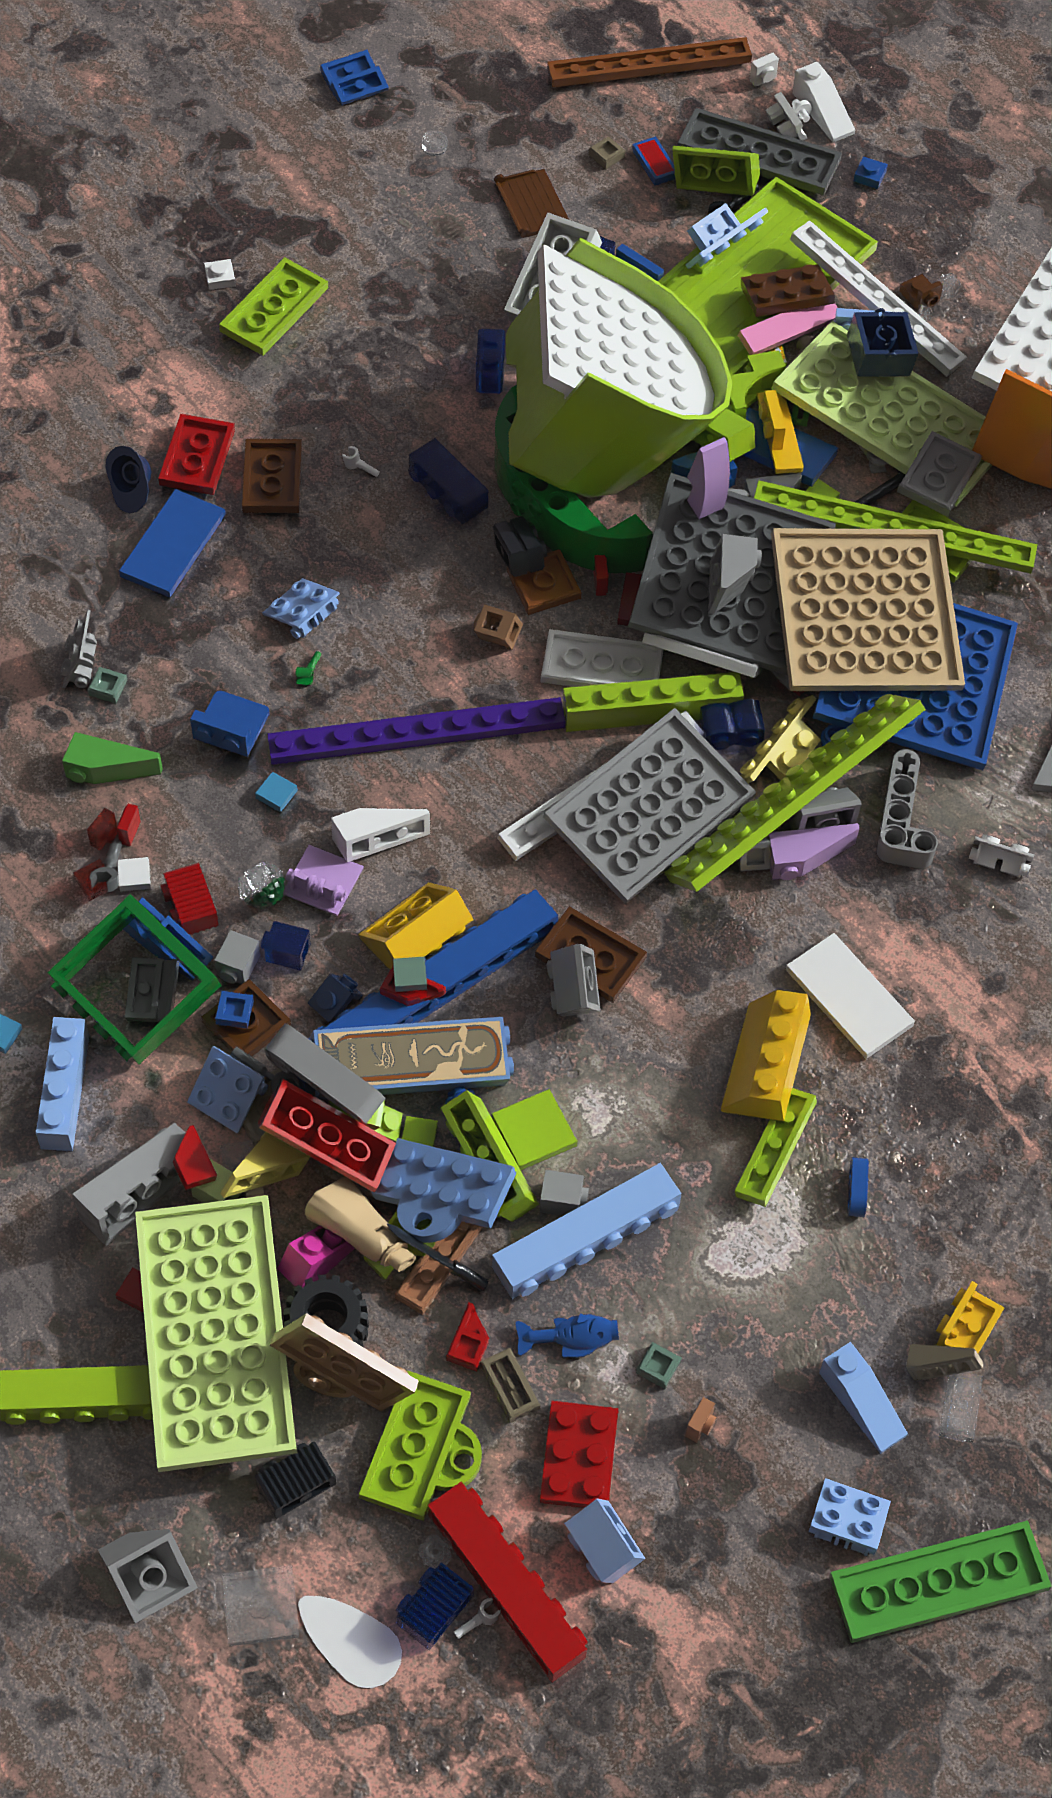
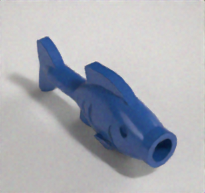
[515,1313,619,1358]

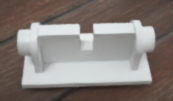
[969,834,1034,878]

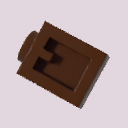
[899,274,943,312]

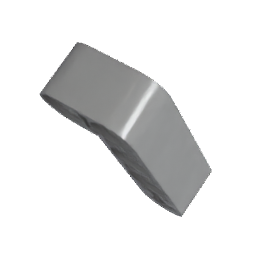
[877,749,938,869]
[264,1023,385,1125]

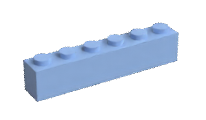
[492,1163,682,1299]

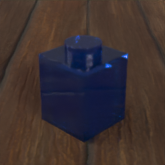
[261,921,311,971]

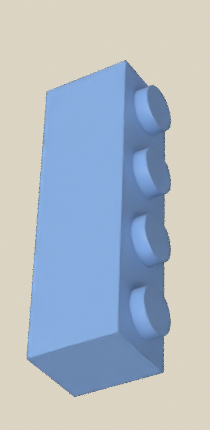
[36,1017,89,1151]

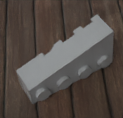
[72,1123,186,1246]

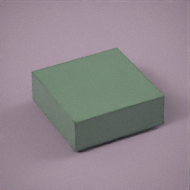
[88,667,127,703]
[393,956,427,992]
[636,1342,682,1389]

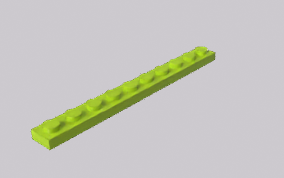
[754,480,1038,574]

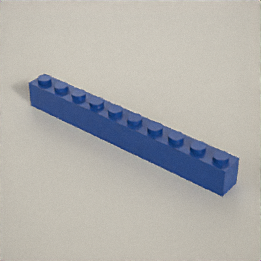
[290,889,558,1094]

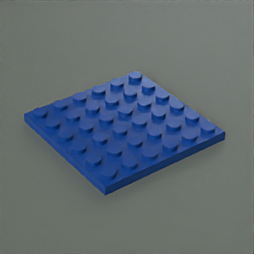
[812,603,1018,770]

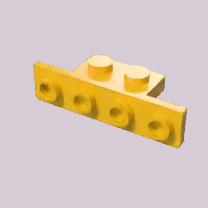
[756,390,804,474]

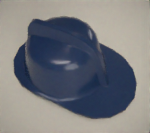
[105,445,152,514]

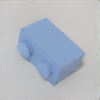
[564,1499,646,1583]

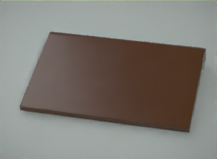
[494,169,569,238]

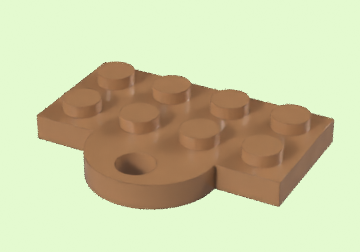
[270,1313,419,1411]

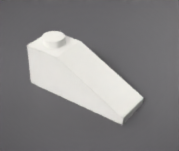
[792,62,855,143]
[331,808,430,862]

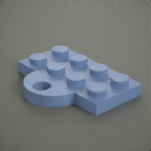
[371,1138,516,1243]

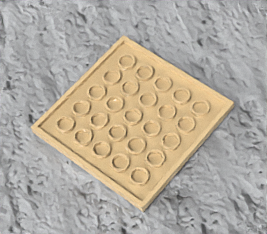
[771,528,965,691]

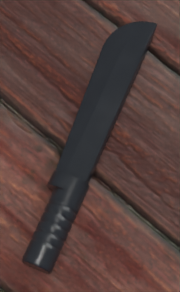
[387,1223,489,1291]

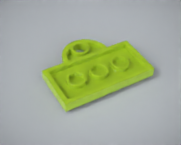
[359,1370,482,1521]

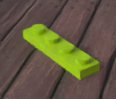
[735,1088,817,1207]

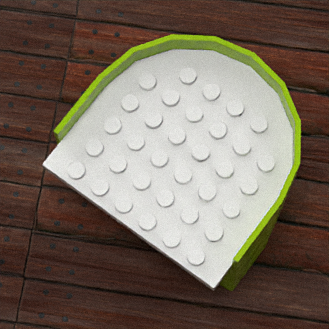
[506,238,733,498]

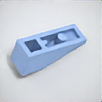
[819,1342,908,1454]

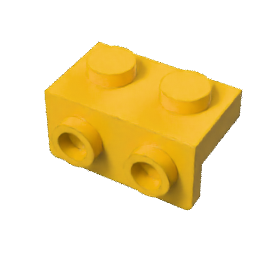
[936,1281,1004,1354]

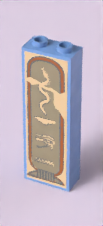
[310,1017,514,1100]

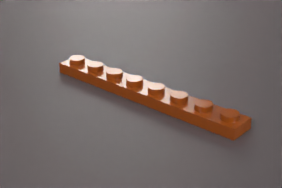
[547,37,752,87]

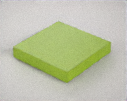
[492,1089,578,1170]

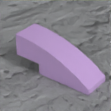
[687,437,730,519]

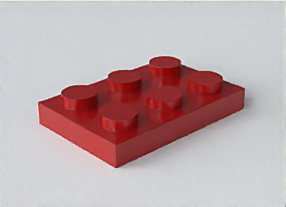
[158,414,235,495]
[540,1400,619,1508]

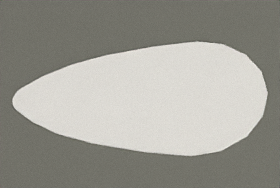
[298,1596,402,1688]

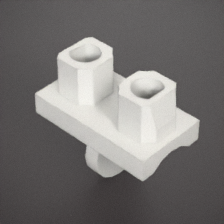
[766,92,812,140]

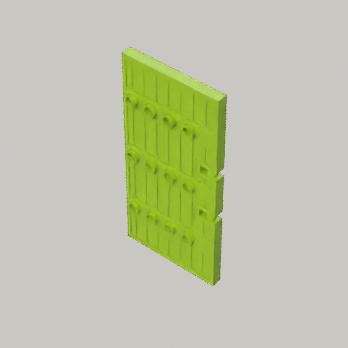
[658,177,878,375]

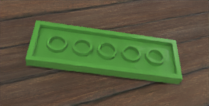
[829,1520,1052,1643]

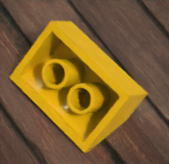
[358,882,474,969]

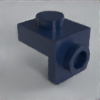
[308,974,363,1023]

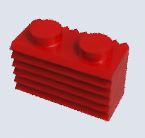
[160,862,219,935]

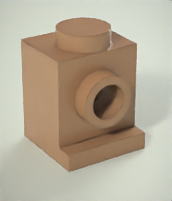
[474,604,523,650]

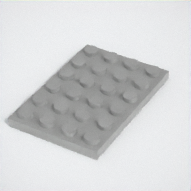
[543,708,757,904]

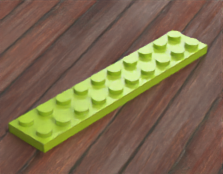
[664,694,926,892]

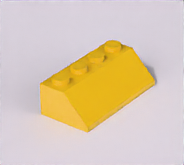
[721,990,811,1121]

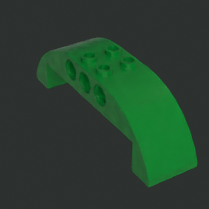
[494,385,653,573]

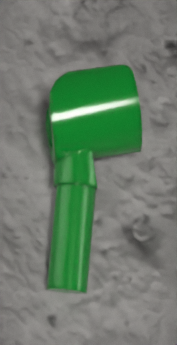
[296,651,322,685]

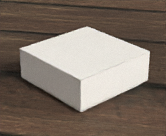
[118,857,151,892]

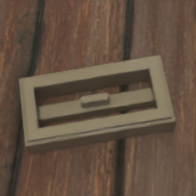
[480,1348,540,1423]

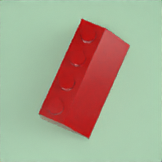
[258,1079,396,1192]

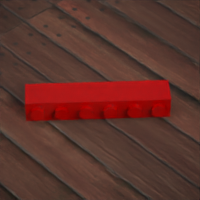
[428,1481,588,1683]

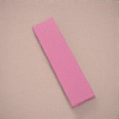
[737,304,838,355]

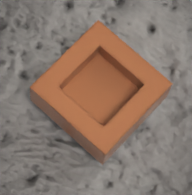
[685,1397,717,1443]

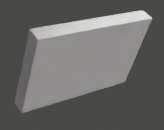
[897,431,982,517]

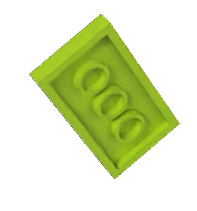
[219,257,328,356]

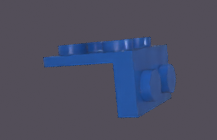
[190,691,270,757]

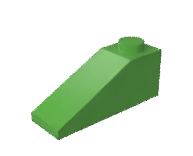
[62,732,163,784]

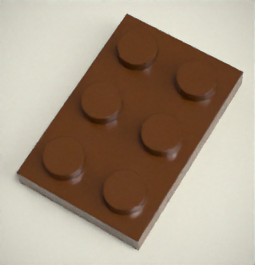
[741,264,835,317]
[242,439,302,513]
[535,906,647,1003]

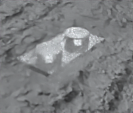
[939,1372,983,1443]

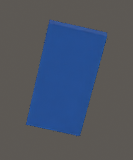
[743,408,838,487]
[119,489,226,597]

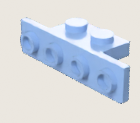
[686,203,768,269]

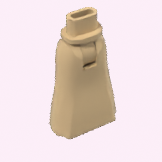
[305,1176,416,1272]

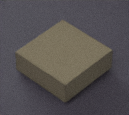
[588,136,625,170]

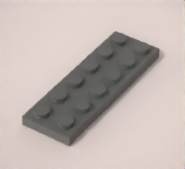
[677,108,842,196]

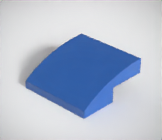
[320,50,389,105]

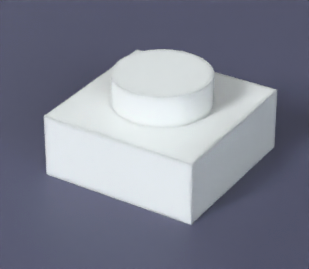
[750,53,779,87]
[204,259,236,290]

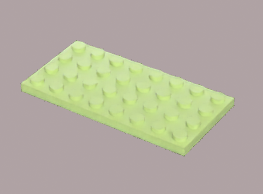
[771,321,992,507]
[135,1195,297,1472]

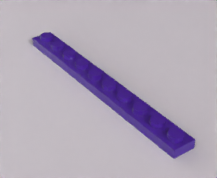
[267,697,566,765]

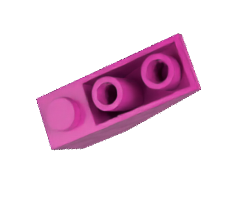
[277,1226,355,1288]

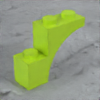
[727,351,786,419]

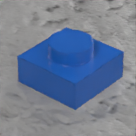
[853,156,888,189]
[215,991,254,1029]

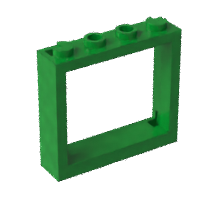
[47,894,222,1065]

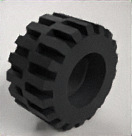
[283,1275,369,1347]

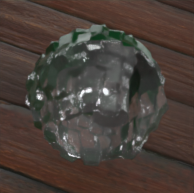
[237,861,285,909]

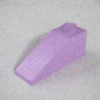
[768,823,859,880]

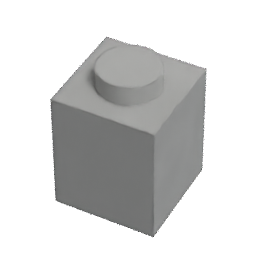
[214,930,261,984]
[540,1170,589,1216]

